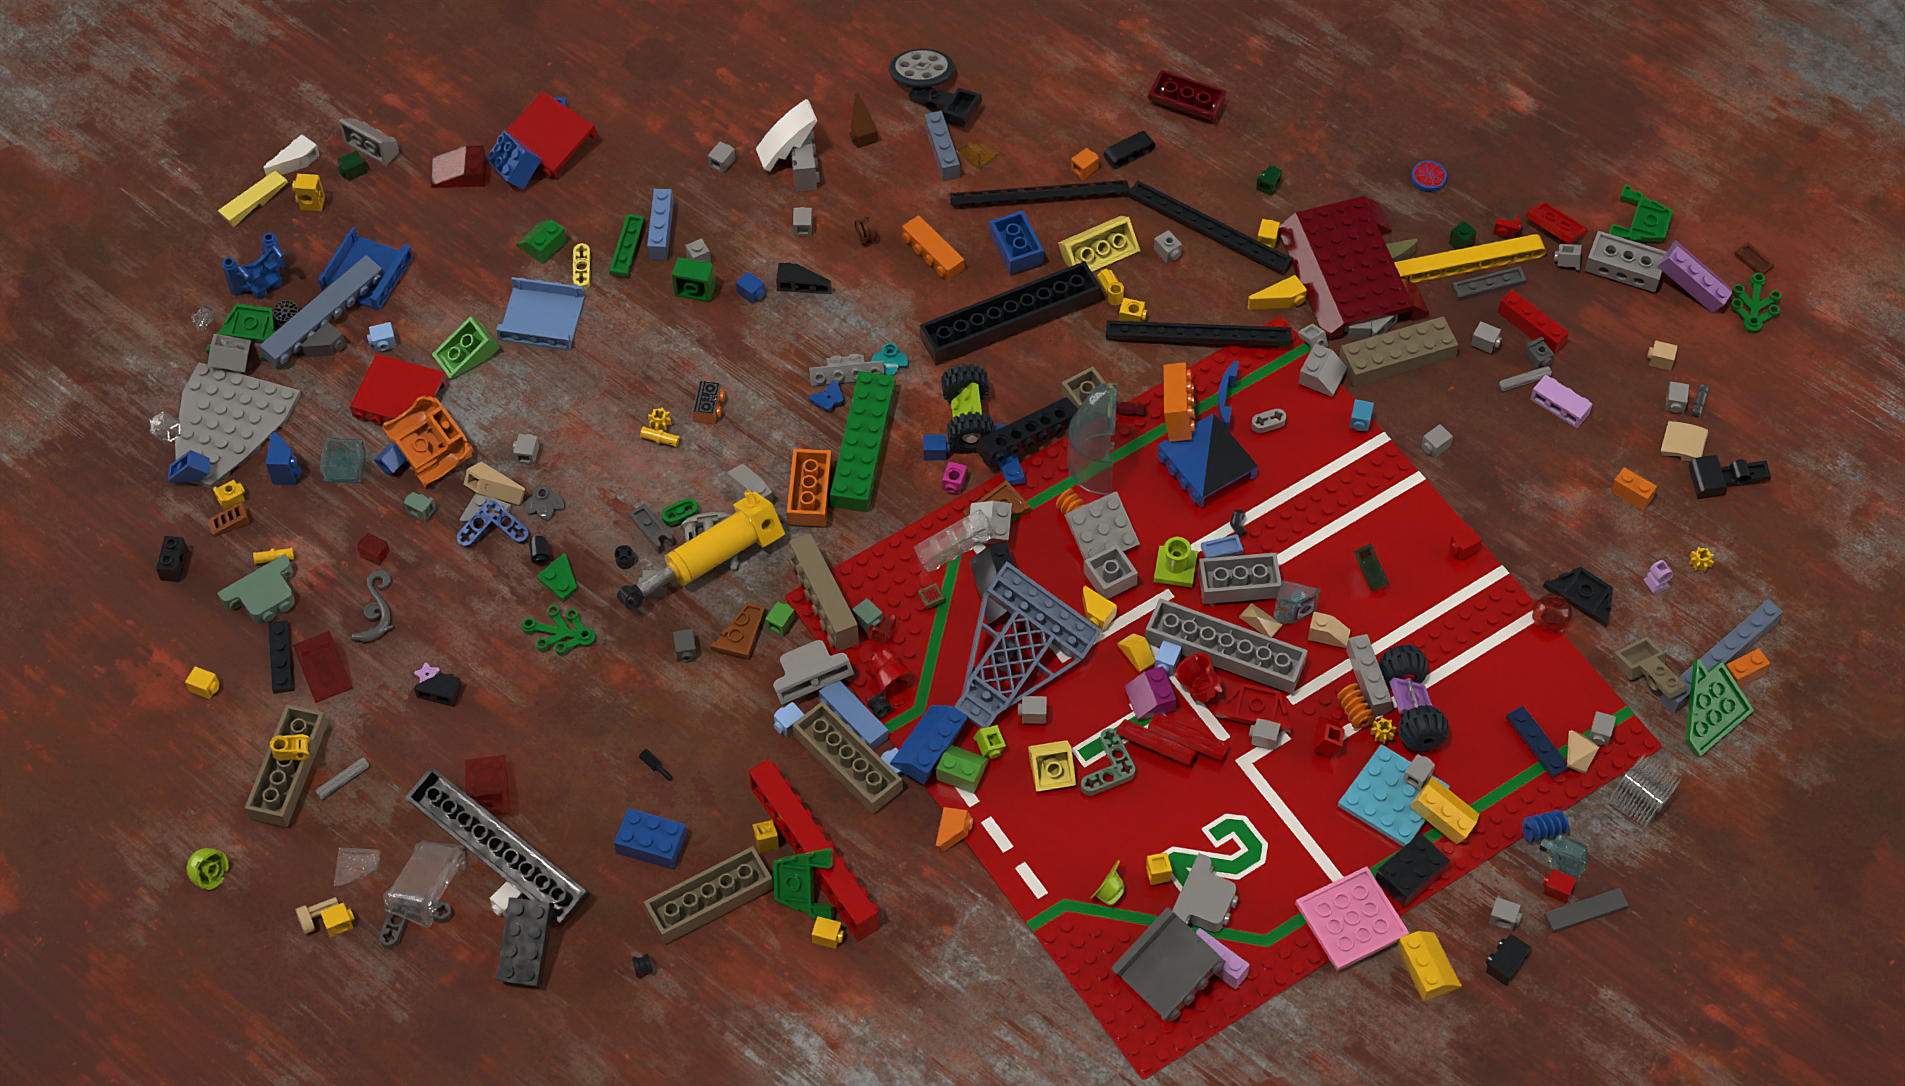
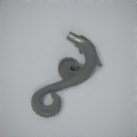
[352,570,393,643]

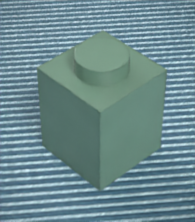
[852,598,883,634]

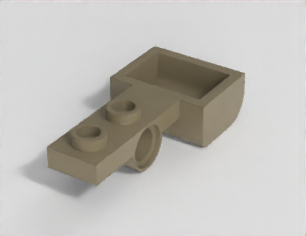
[1614,637,1686,699]

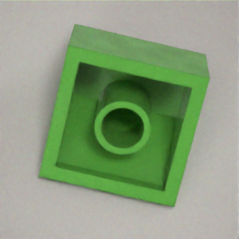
[936,745,989,793]

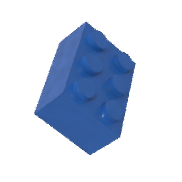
[989,210,1044,275]
[614,808,687,870]

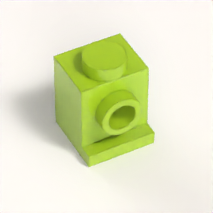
[973,725,1006,759]

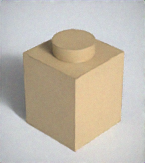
[1647,341,1677,371]

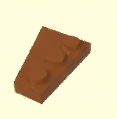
[962,480,1031,522]
[711,602,766,659]

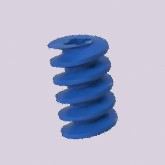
[1522,810,1569,842]

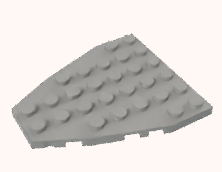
[175,362,301,489]

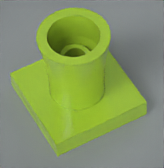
[1154,537,1198,588]

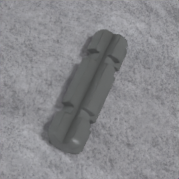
[1691,384,1709,417]

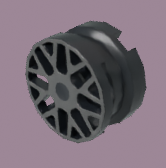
[273,300,299,328]

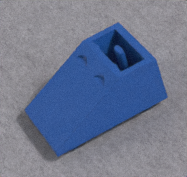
[486,130,542,189]

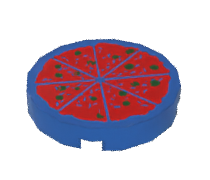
[1411,160,1447,192]

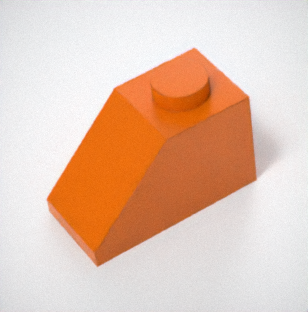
[935,807,973,852]

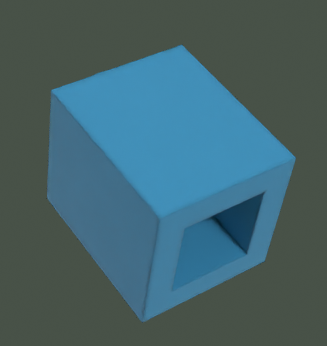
[1350,399,1374,431]

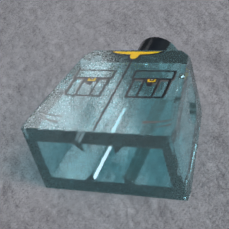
[1539,835,1588,881]

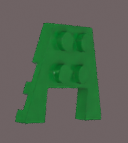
[1609,184,1673,242]
[206,304,275,361]
[773,848,835,921]

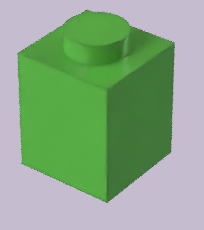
[766,601,795,637]

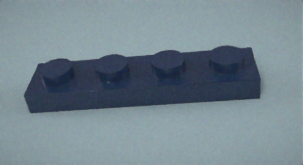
[1506,706,1569,779]

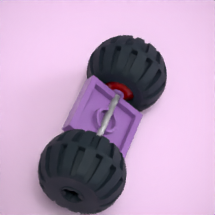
[1379,644,1449,752]

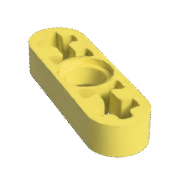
[573,243,591,291]

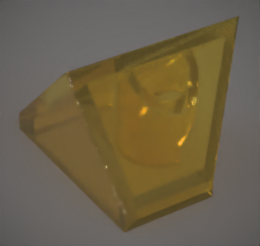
[955,142,999,171]

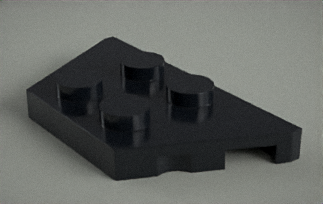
[1543,567,1613,627]

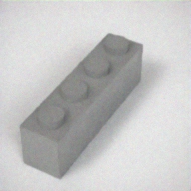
[1346,634,1392,716]

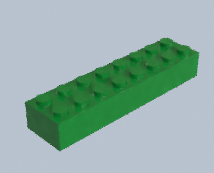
[830,371,896,512]

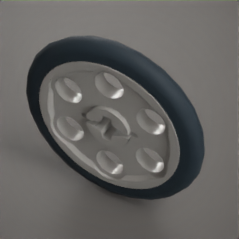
[889,48,955,88]

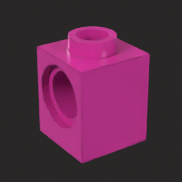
[942,461,967,494]

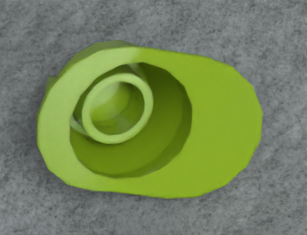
[1090,860,1124,905]

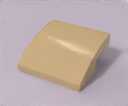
[1661,421,1708,461]

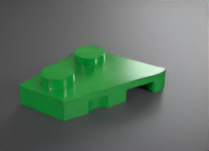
[537,553,577,602]

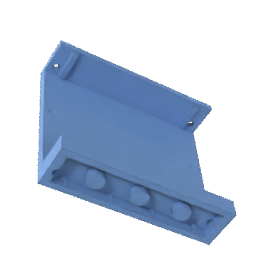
[496,277,585,350]

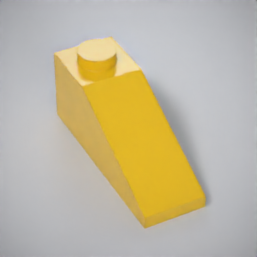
[1247,275,1307,310]

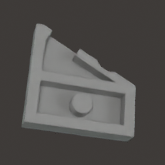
[459,492,511,525]

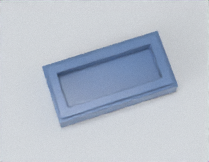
[1200,534,1243,558]

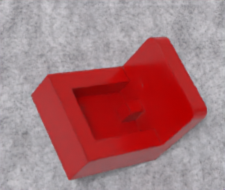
[1493,215,1522,239]

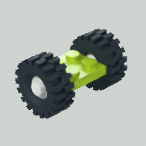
[941,364,995,454]

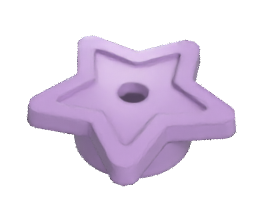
[414,663,440,683]

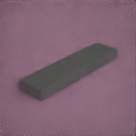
[1452,266,1527,301]
[1544,888,1629,933]

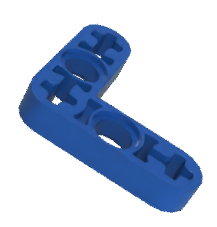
[457,500,529,547]

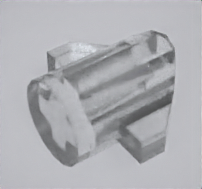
[191,305,215,331]

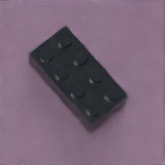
[496,897,554,986]

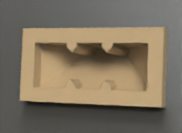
[1239,603,1282,638]
[1567,730,1599,773]

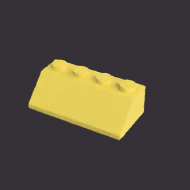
[1058,216,1140,272]

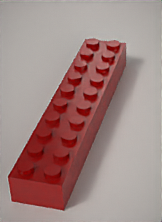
[748,759,880,942]

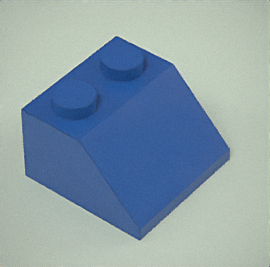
[266,432,300,485]

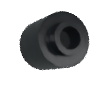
[529,536,550,565]

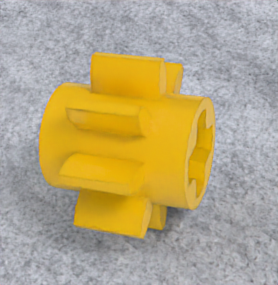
[648,408,672,431]
[1689,547,1714,572]
[1370,717,1396,744]

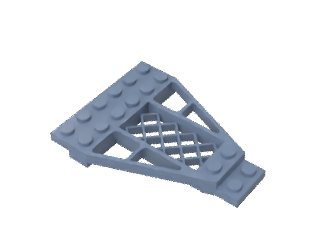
[954,561,1101,729]

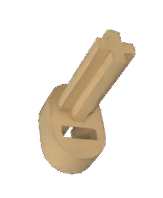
[295,897,338,934]

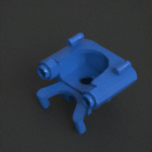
[221,233,285,299]

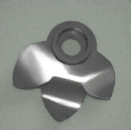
[526,485,564,521]

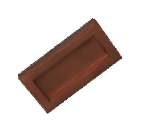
[1734,242,1775,275]

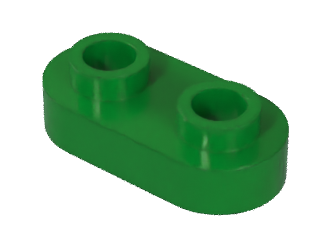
[662,498,698,526]

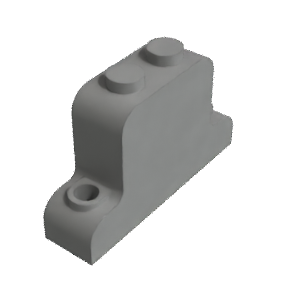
[773,640,854,705]
[1172,853,1239,932]

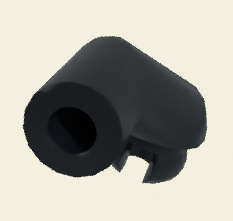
[1230,510,1247,538]

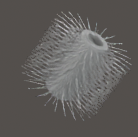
[1608,755,1680,827]

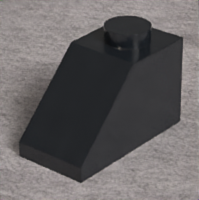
[414,673,462,707]

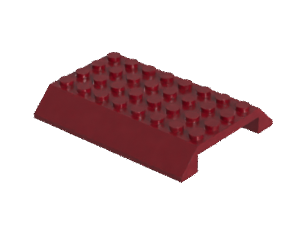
[1279,196,1429,340]

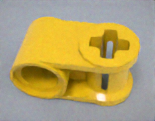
[270,734,310,761]

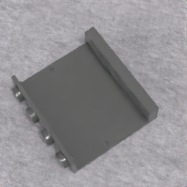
[1111,907,1225,1023]

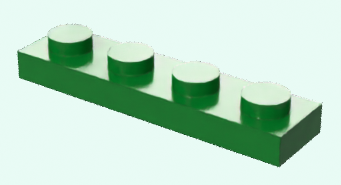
[609,214,645,277]

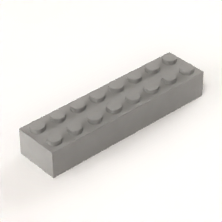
[1145,598,1308,694]

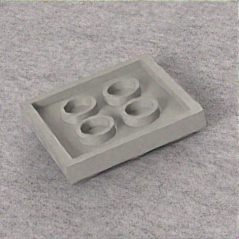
[1064,491,1140,560]

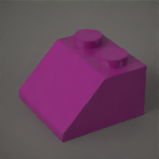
[1125,666,1176,721]

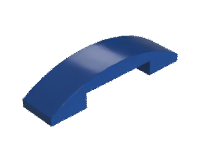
[1217,361,1239,430]

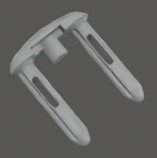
[681,512,739,570]

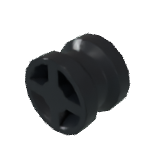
[614,545,635,569]
[867,693,892,718]
[632,953,653,977]

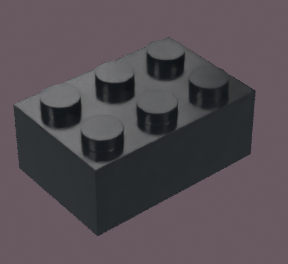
[1375,833,1450,908]

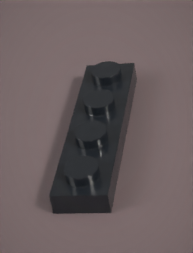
[268,620,293,694]

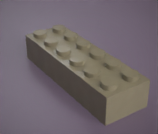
[1339,316,1458,387]
[787,533,859,652]
[792,701,903,814]
[245,704,328,827]
[644,846,774,945]

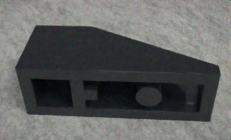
[776,262,832,294]

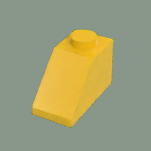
[1082,586,1117,631]

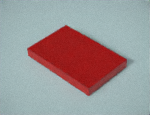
[1525,201,1588,244]

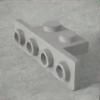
[809,354,884,386]

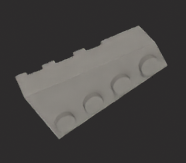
[791,130,820,192]

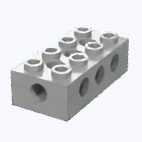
[1585,231,1667,292]

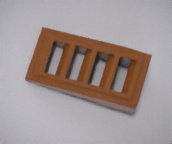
[207,502,250,537]

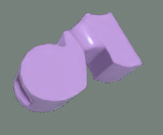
[1643,560,1673,595]

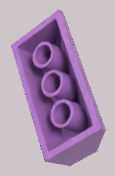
[1657,240,1732,313]

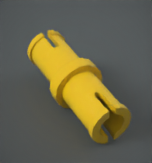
[640,426,680,447]
[253,547,294,565]

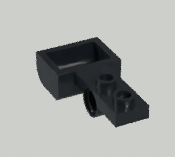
[908,87,982,127]
[1688,455,1771,499]

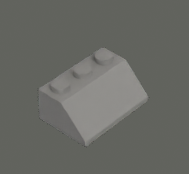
[339,119,399,166]

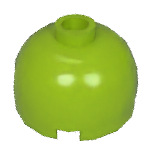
[187,848,228,890]

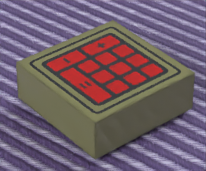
[918,583,944,609]

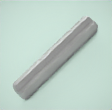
[1499,366,1552,391]
[315,757,369,799]

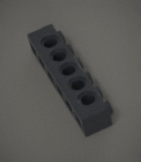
[976,397,1080,466]

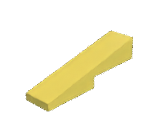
[218,170,288,227]

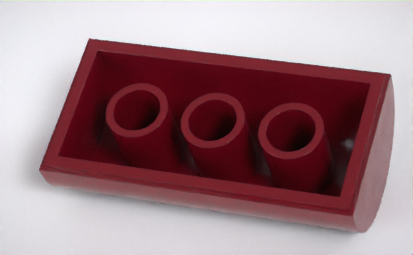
[1148,70,1226,122]

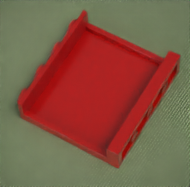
[506,91,598,180]
[350,354,447,425]

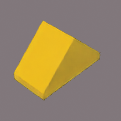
[1117,633,1155,673]
[752,820,779,853]

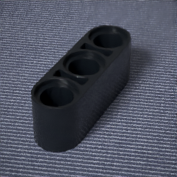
[1103,131,1156,169]

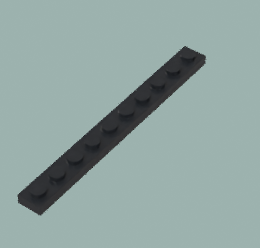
[949,180,1129,206]
[1128,180,1293,275]
[1106,320,1292,346]

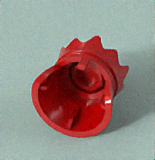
[865,649,914,695]
[1175,653,1223,704]

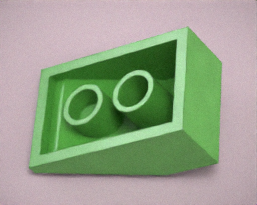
[432,316,500,379]

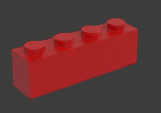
[1497,290,1569,354]

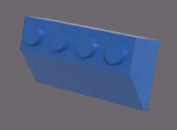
[890,705,968,785]

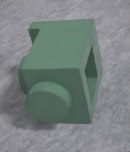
[404,492,436,522]

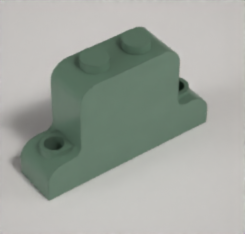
[217,554,295,625]

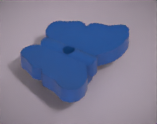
[809,380,844,412]

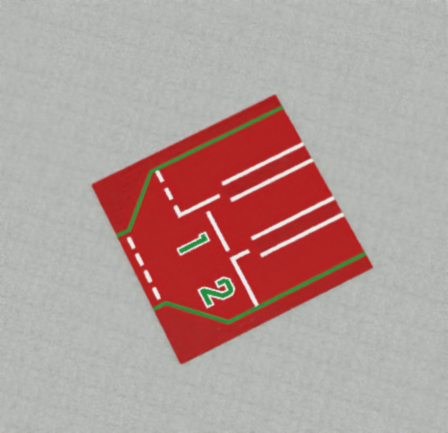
[785,316,1662,1080]

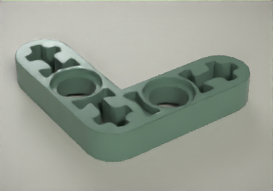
[1081,728,1136,796]

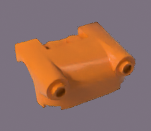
[382,396,474,489]

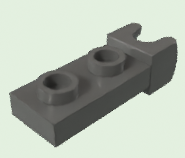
[629,503,674,554]

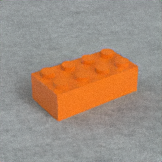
[1164,362,1195,442]
[787,449,832,527]

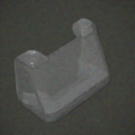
[383,840,469,929]

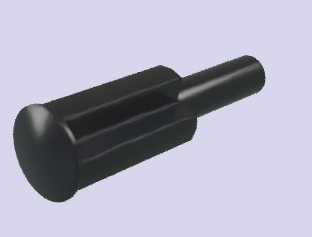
[639,749,673,781]

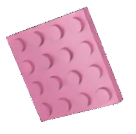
[1295,867,1410,971]

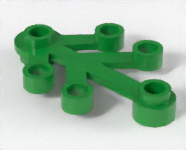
[1731,273,1781,333]
[521,605,595,655]

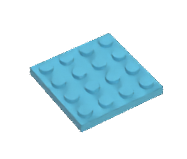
[1338,744,1450,847]

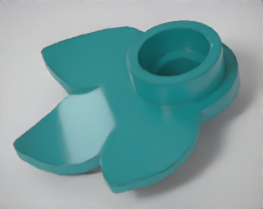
[871,343,908,376]

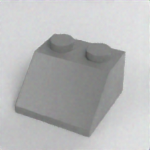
[207,334,251,373]
[1298,343,1347,397]
[967,501,1012,545]

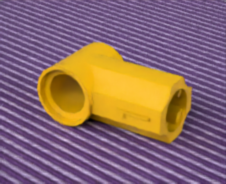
[1097,269,1124,306]

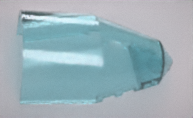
[1067,383,1117,495]

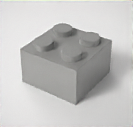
[1084,544,1138,599]

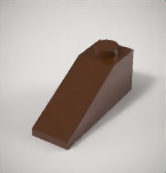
[849,93,877,148]

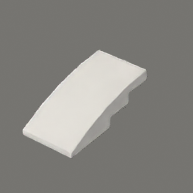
[756,99,817,171]

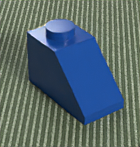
[168,450,210,483]

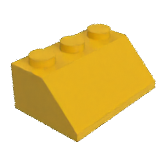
[1409,776,1479,844]
[1397,931,1462,1002]

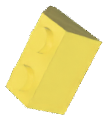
[1028,740,1076,792]

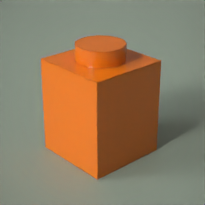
[1071,148,1099,180]

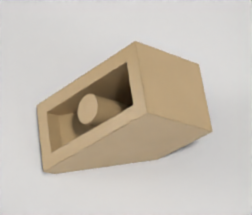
[1308,612,1350,648]

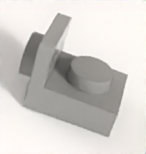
[1298,323,1328,350]

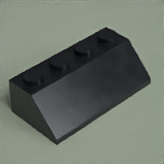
[969,542,1018,626]

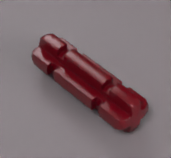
[1109,401,1146,415]

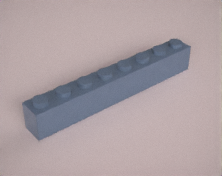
[260,255,382,368]
[1659,599,1783,714]

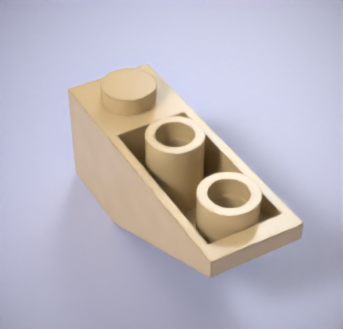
[464,461,525,505]

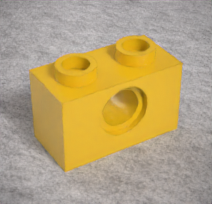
[292,174,325,211]

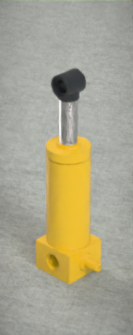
[617,490,785,610]

